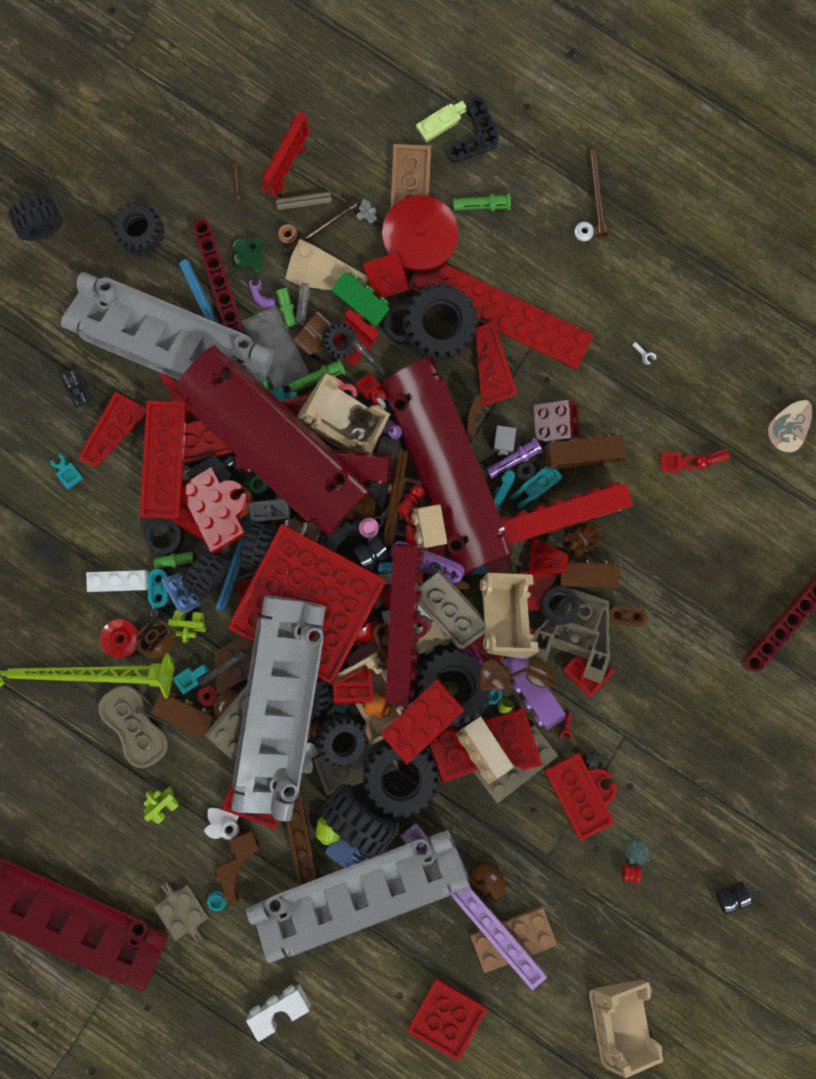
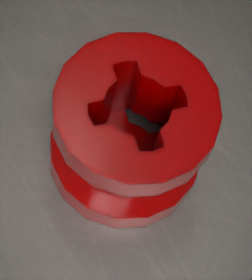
[621,862,642,884]

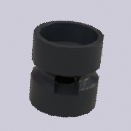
[353,534,390,570]
[715,881,752,915]

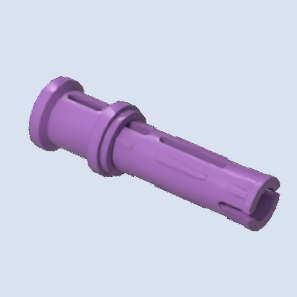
[486,438,543,479]

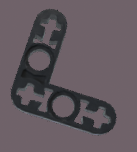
[447,96,499,164]

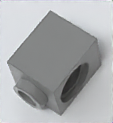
[493,426,516,456]

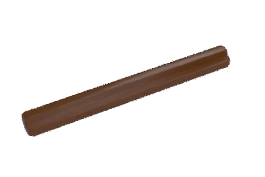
[383,451,408,546]

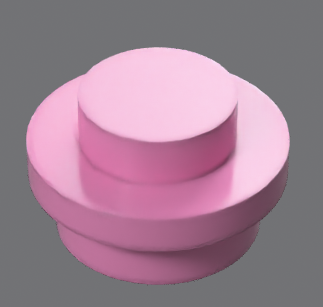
[359,518,379,538]

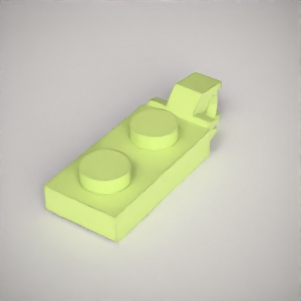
[416,101,466,142]

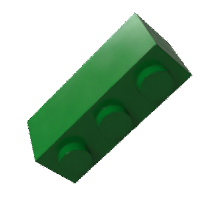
[331,272,390,327]

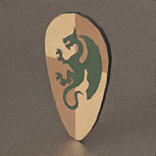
[767,400,812,454]

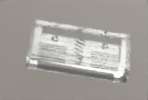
[296,282,310,325]

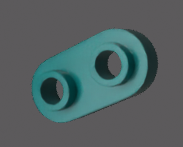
[148,569,169,607]

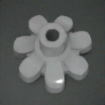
[356,198,377,223]

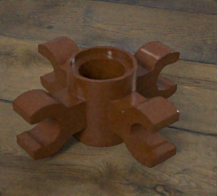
[564,518,605,560]

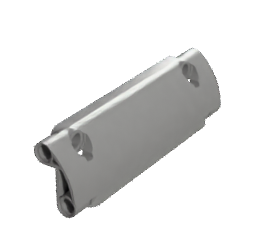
[61,272,274,383]
[231,595,326,821]
[246,830,470,963]

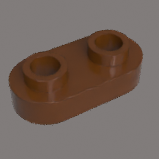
[609,606,647,626]
[371,622,389,659]

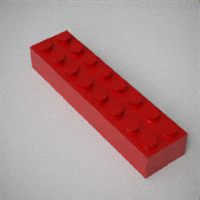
[499,482,633,545]

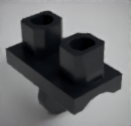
[60,368,93,408]

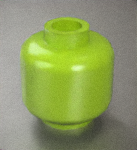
[315,816,340,845]

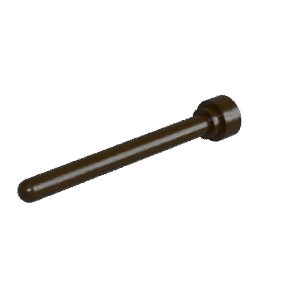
[283,195,361,255]

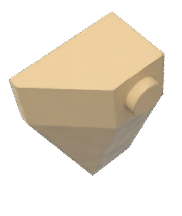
[285,239,368,290]

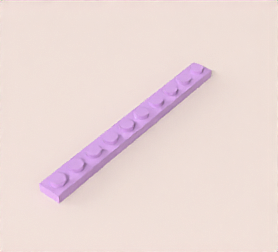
[400,822,547,990]

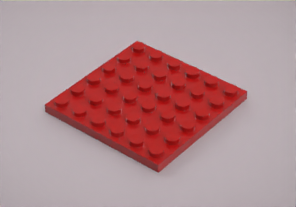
[228,524,387,685]

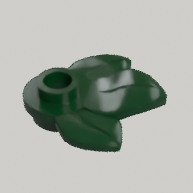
[231,237,264,273]

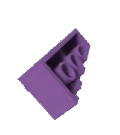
[502,657,566,731]

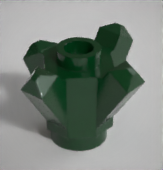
[243,475,273,500]

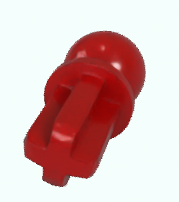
[694,449,730,470]
[397,485,425,516]

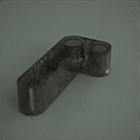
[369,434,402,513]

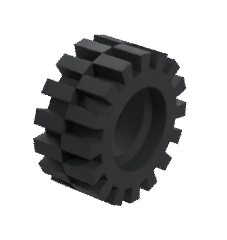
[322,323,358,358]

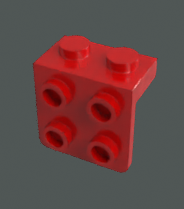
[333,309,379,366]

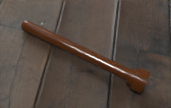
[589,148,610,238]

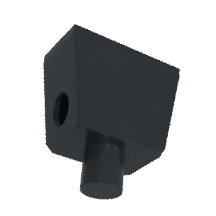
[188,455,236,482]

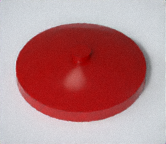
[382,195,458,272]

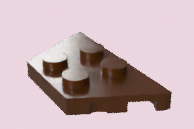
[214,636,253,695]

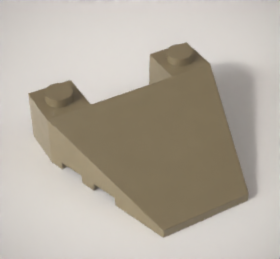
[529,589,610,683]

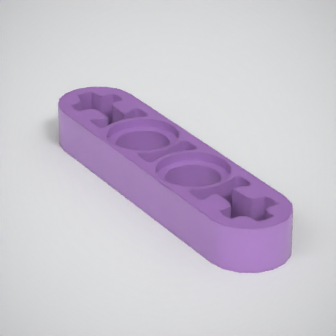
[390,541,464,583]

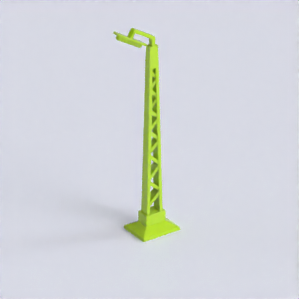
[0,653,175,699]

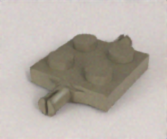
[154,881,209,943]

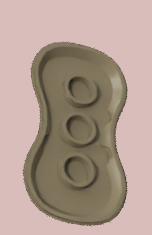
[98,685,168,768]

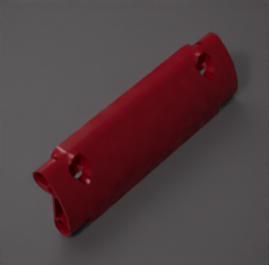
[173,345,370,536]
[382,357,513,576]
[0,858,169,992]

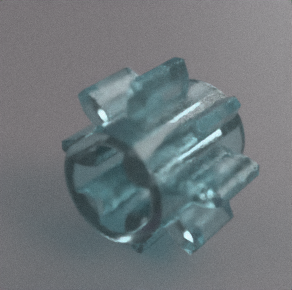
[625,840,650,866]

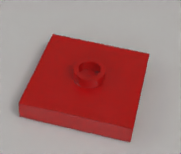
[363,252,411,299]

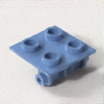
[161,572,201,614]
[324,838,370,868]

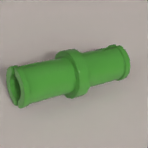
[276,288,298,329]
[154,551,194,569]

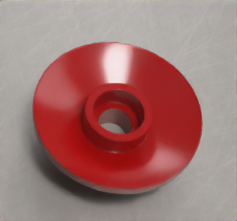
[100,619,138,658]

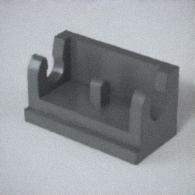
[249,497,292,522]

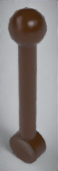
[232,163,242,201]

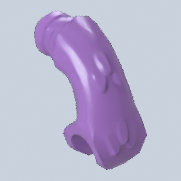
[249,279,275,309]
[382,419,402,439]

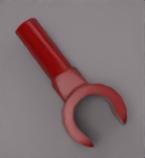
[559,713,572,741]

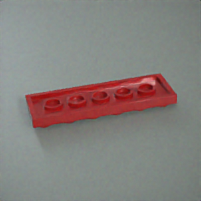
[140,401,187,519]

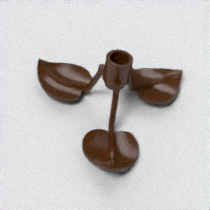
[479,634,557,691]

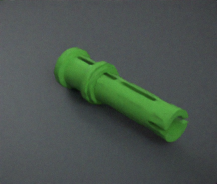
[453,193,511,211]
[288,358,346,392]

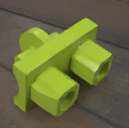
[168,610,206,643]
[143,786,179,824]

